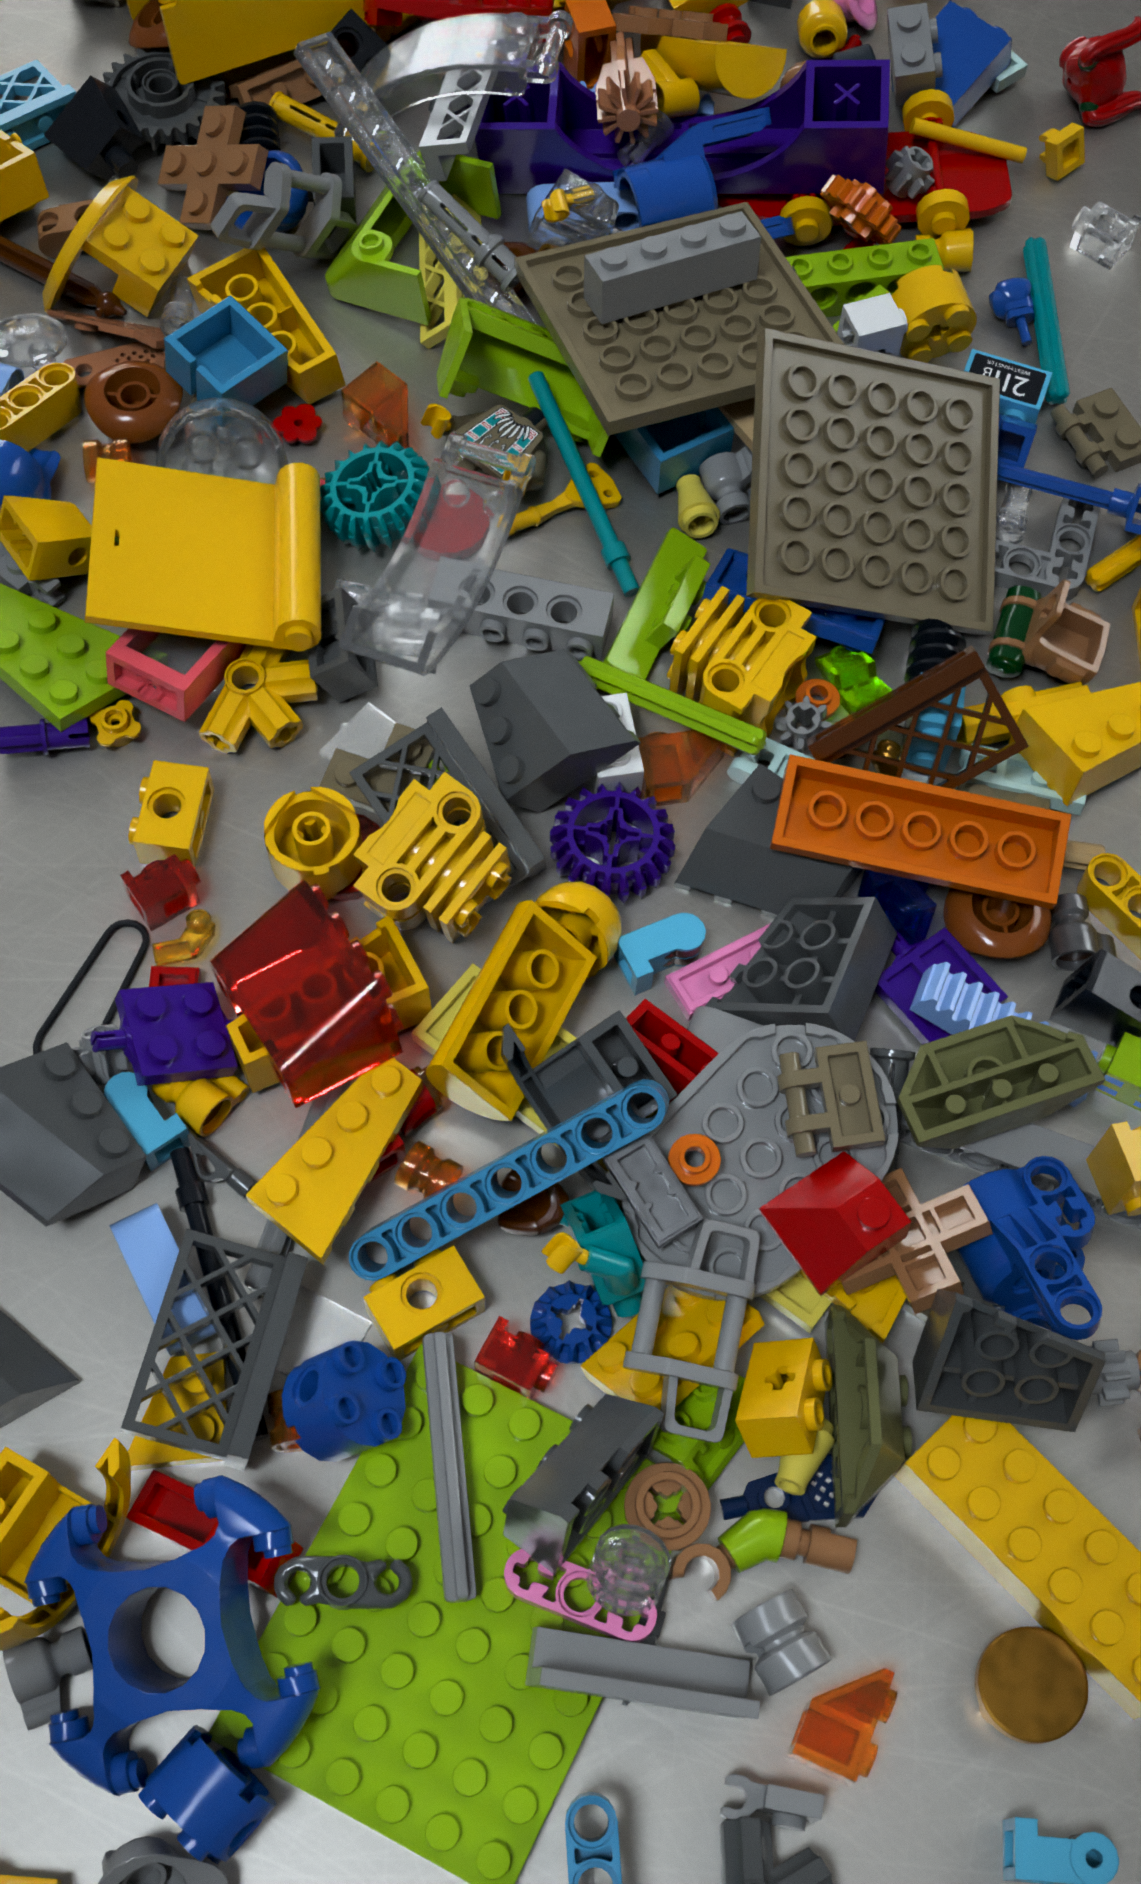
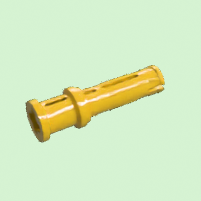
[269,91,384,173]

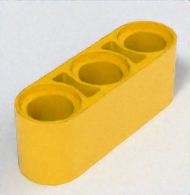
[0,362,82,452]
[1076,853,1141,960]

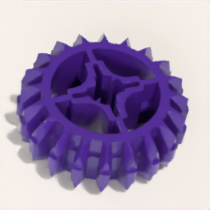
[550,782,676,904]

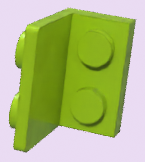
[653,1375,745,1490]

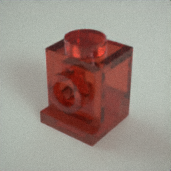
[120,854,201,931]
[474,1316,559,1400]

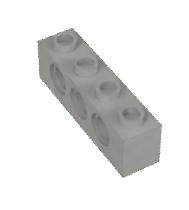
[428,558,614,661]

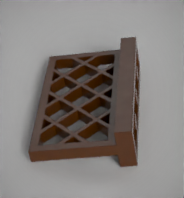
[807,645,1029,789]

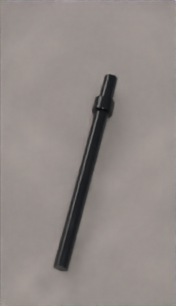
[170,1147,269,1442]

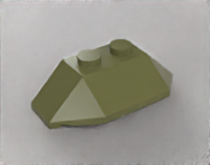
[897,1015,1105,1149]
[824,1305,912,1528]

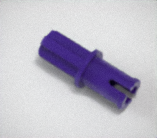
[0,718,90,755]

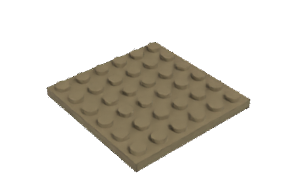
[514,202,845,436]
[746,328,1000,636]

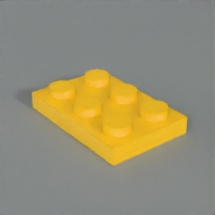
[580,1285,765,1410]

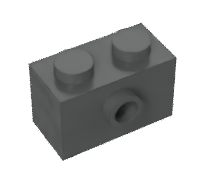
[308,136,357,234]

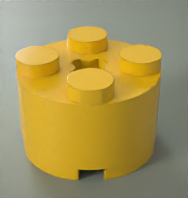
[887,265,977,363]
[264,787,363,900]

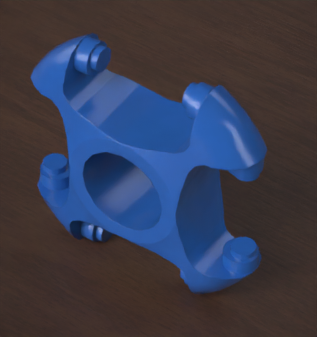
[24,1475,321,1796]

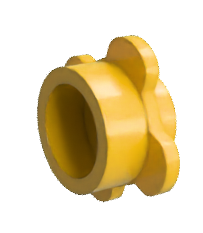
[89,700,142,747]

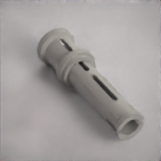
[418,179,520,293]

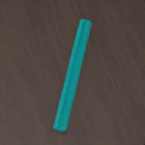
[1023,237,1070,405]

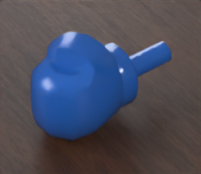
[989,278,1035,346]

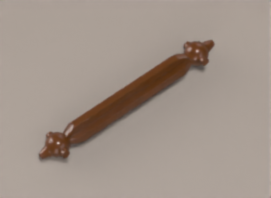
[0,235,127,317]

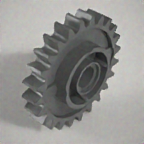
[103,47,227,151]

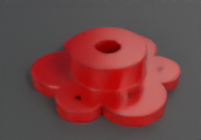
[273,404,323,443]

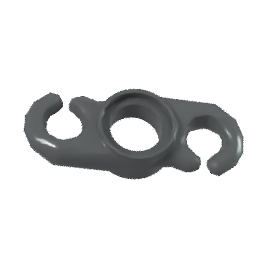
[274,1555,413,1610]

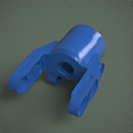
[612,107,795,240]
[956,1156,1102,1340]

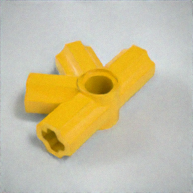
[199,644,318,754]

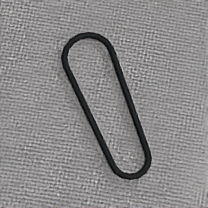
[33,919,150,1055]

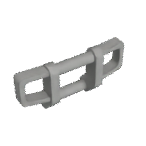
[210,162,357,259]
[622,1220,760,1443]

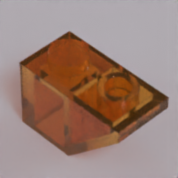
[341,361,410,449]
[638,729,726,806]
[786,1668,898,1786]

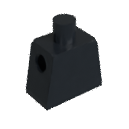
[44,75,142,180]
[1049,949,1141,1047]

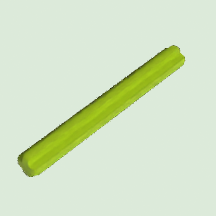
[578,656,767,756]

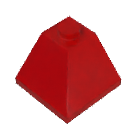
[759,1151,911,1296]

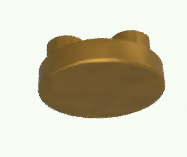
[975,1626,1088,1744]

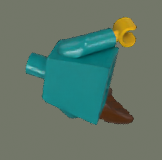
[497,1169,645,1318]

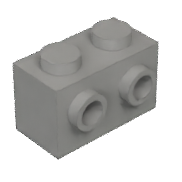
[887,2,943,106]

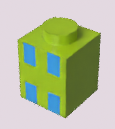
[1095,1032,1141,1111]

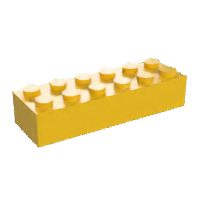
[894,1415,1141,1720]

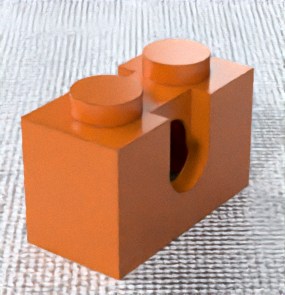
[563,0,617,89]

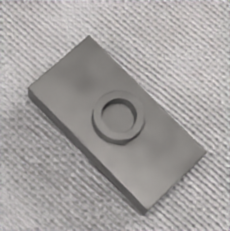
[603,1132,703,1249]

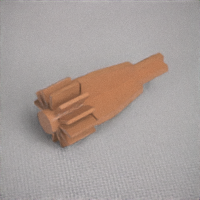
[595,32,659,144]

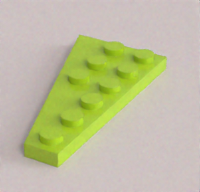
[0,583,168,732]

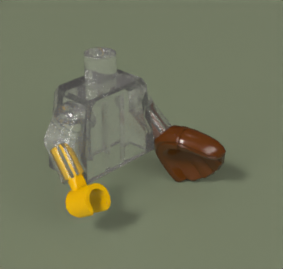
[481,169,624,303]

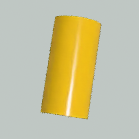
[640,34,787,99]
[426,900,597,1121]

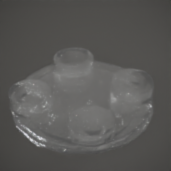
[0,313,68,371]

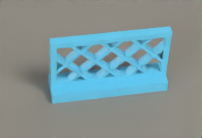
[0,59,76,150]

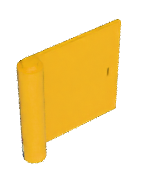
[85,457,321,652]

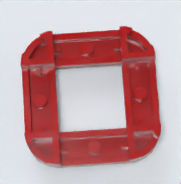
[363,0,554,42]

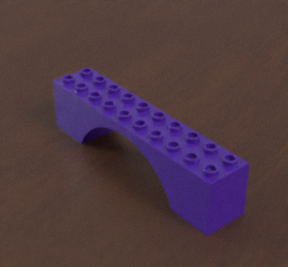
[475,59,890,194]

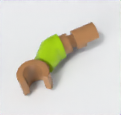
[668,1508,857,1601]

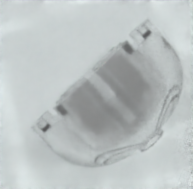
[155,397,288,485]

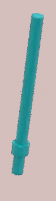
[528,371,640,597]

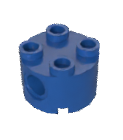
[282,1340,406,1462]
[138,1725,277,1864]

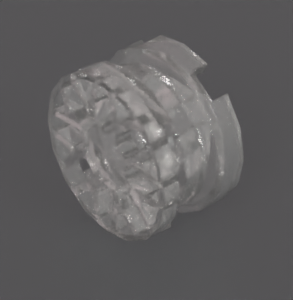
[586,1524,671,1616]

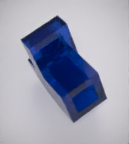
[857,870,937,945]

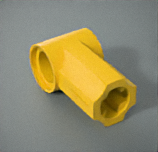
[640,49,700,120]

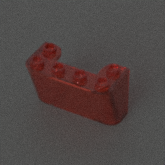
[209,879,403,1108]

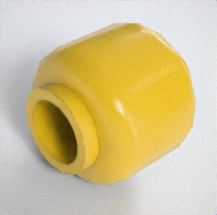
[797,0,848,59]

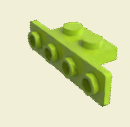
[604,527,711,680]

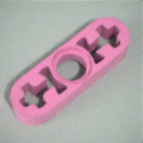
[504,1549,657,1643]

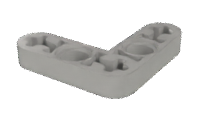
[994,497,1100,601]

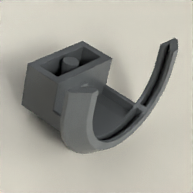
[501,1010,678,1200]

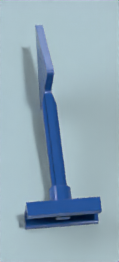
[997,415,1141,535]

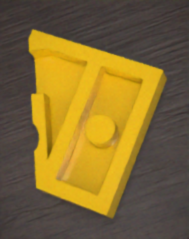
[128,1352,228,1471]

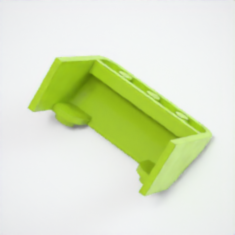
[325,151,502,326]
[436,297,609,457]

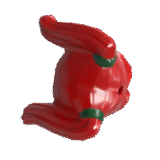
[1059,16,1141,127]

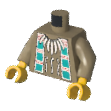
[420,404,548,508]

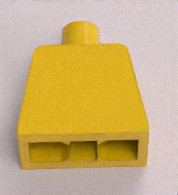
[0,495,92,581]

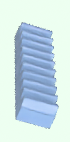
[910,962,1098,1107]

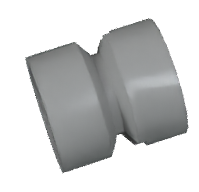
[731,1589,832,1696]

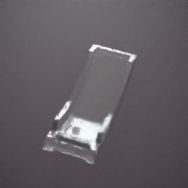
[334,10,574,141]
[338,432,536,676]

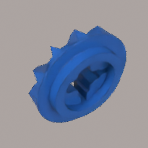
[530,1280,612,1364]

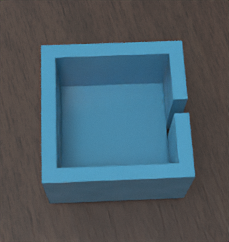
[164,295,288,426]
[614,407,734,494]

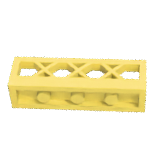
[419,194,484,349]

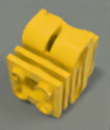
[667,586,817,757]
[353,771,512,943]

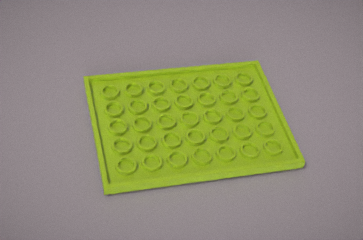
[209,1344,684,1884]

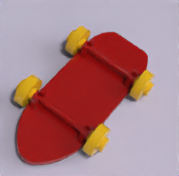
[717,89,1012,246]

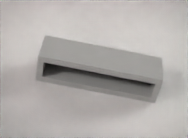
[584,211,761,324]

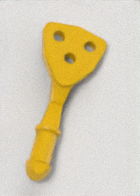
[496,463,622,537]

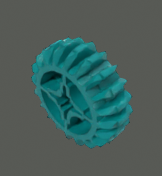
[320,440,436,552]

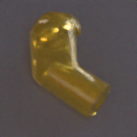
[152,909,216,966]

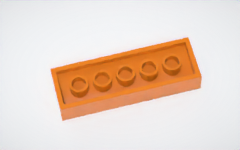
[770,754,1072,909]

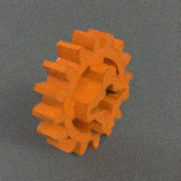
[820,174,902,245]

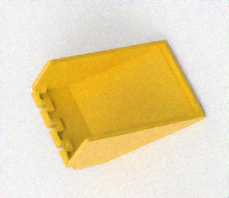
[126,0,370,85]

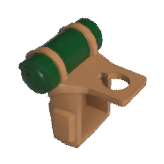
[985,579,1111,685]

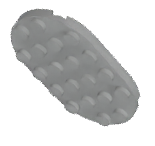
[622,1023,899,1301]

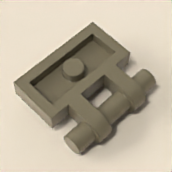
[1050,387,1141,478]
[777,1040,885,1157]

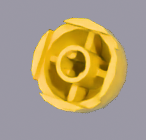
[535,882,621,978]

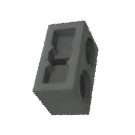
[307,587,378,702]

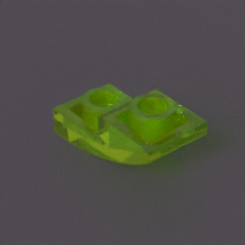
[815,645,892,715]

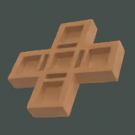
[612,5,728,41]
[157,105,269,230]
[841,1168,993,1314]

